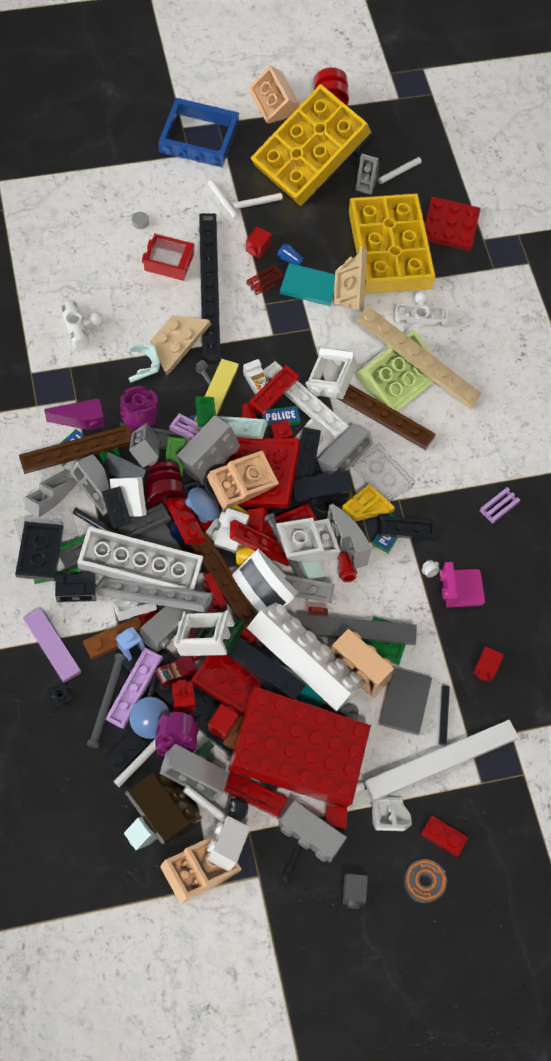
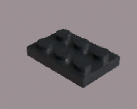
[15,521,64,581]

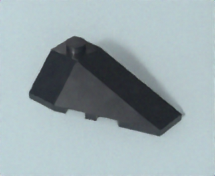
[227,638,307,700]

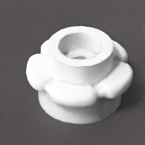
[422,560,440,578]

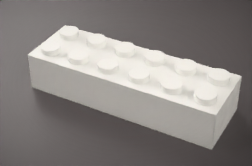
[77,526,203,591]
[247,602,365,711]

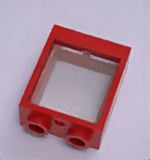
[142,233,194,281]

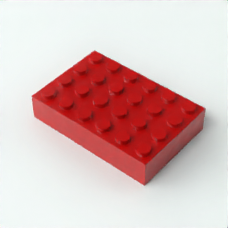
[228,686,371,807]

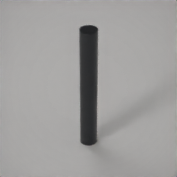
[73,508,119,534]
[439,685,450,746]

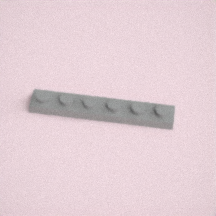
[96,577,212,612]

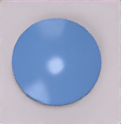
[186,487,219,523]
[129,697,170,739]

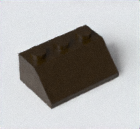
[125,770,202,844]

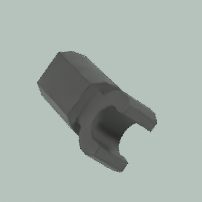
[322,701,359,719]

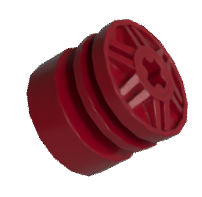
[144,462,186,509]

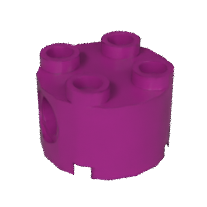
[120,386,158,430]
[155,712,199,756]

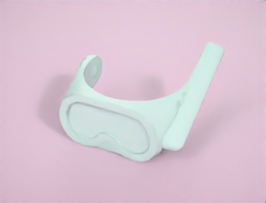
[129,344,160,383]

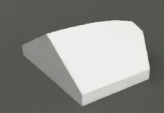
[372,797,412,831]

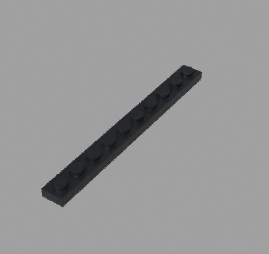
[199,213,221,361]

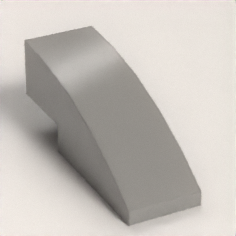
[25,470,77,518]

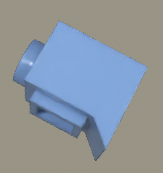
[116,627,145,661]

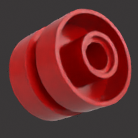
[314,67,349,106]

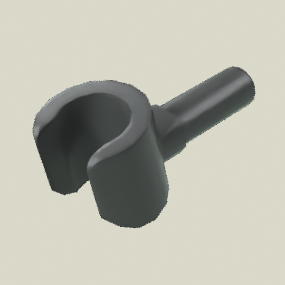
[196,360,211,385]

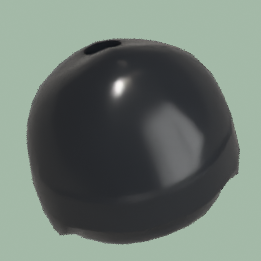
[226,798,249,821]

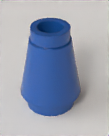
[277,243,304,266]

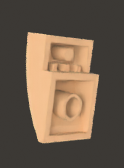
[207,451,279,510]
[160,835,242,904]

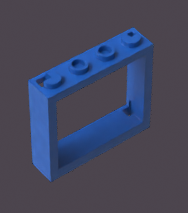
[159,97,239,168]

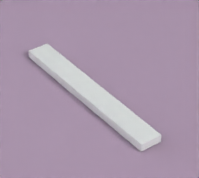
[364,720,519,802]

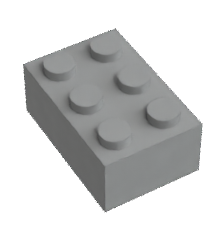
[176,415,240,486]

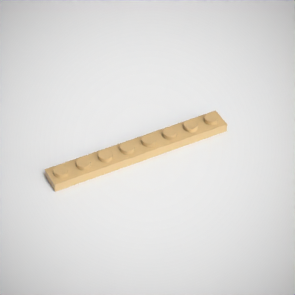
[356,305,482,409]

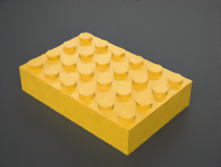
[251,84,371,206]
[349,194,435,294]

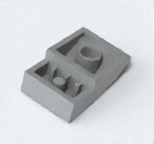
[327,504,372,569]

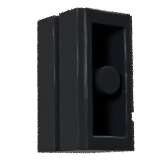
[55,571,97,603]

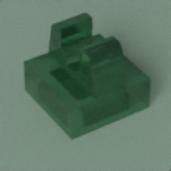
[194,740,216,762]

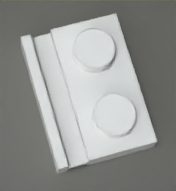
[111,598,157,621]

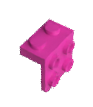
[440,562,485,608]

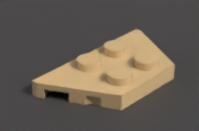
[333,247,367,312]
[150,316,211,375]

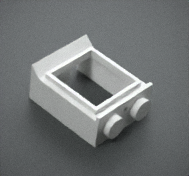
[305,348,357,399]
[174,609,235,656]

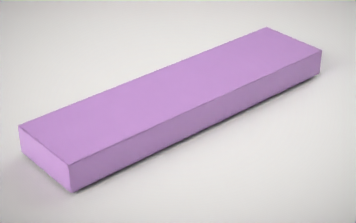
[23,608,81,683]
[105,648,163,729]

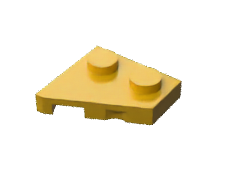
[342,484,395,522]

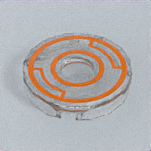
[404,859,447,903]

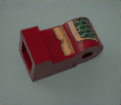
[155,656,196,687]

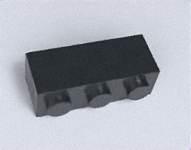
[293,470,353,508]

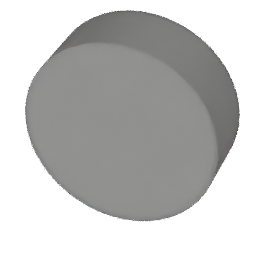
[132,212,149,229]

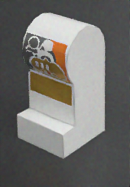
[243,359,269,395]

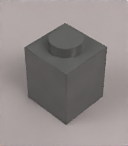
[342,874,367,909]

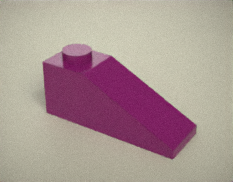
[44,398,105,430]

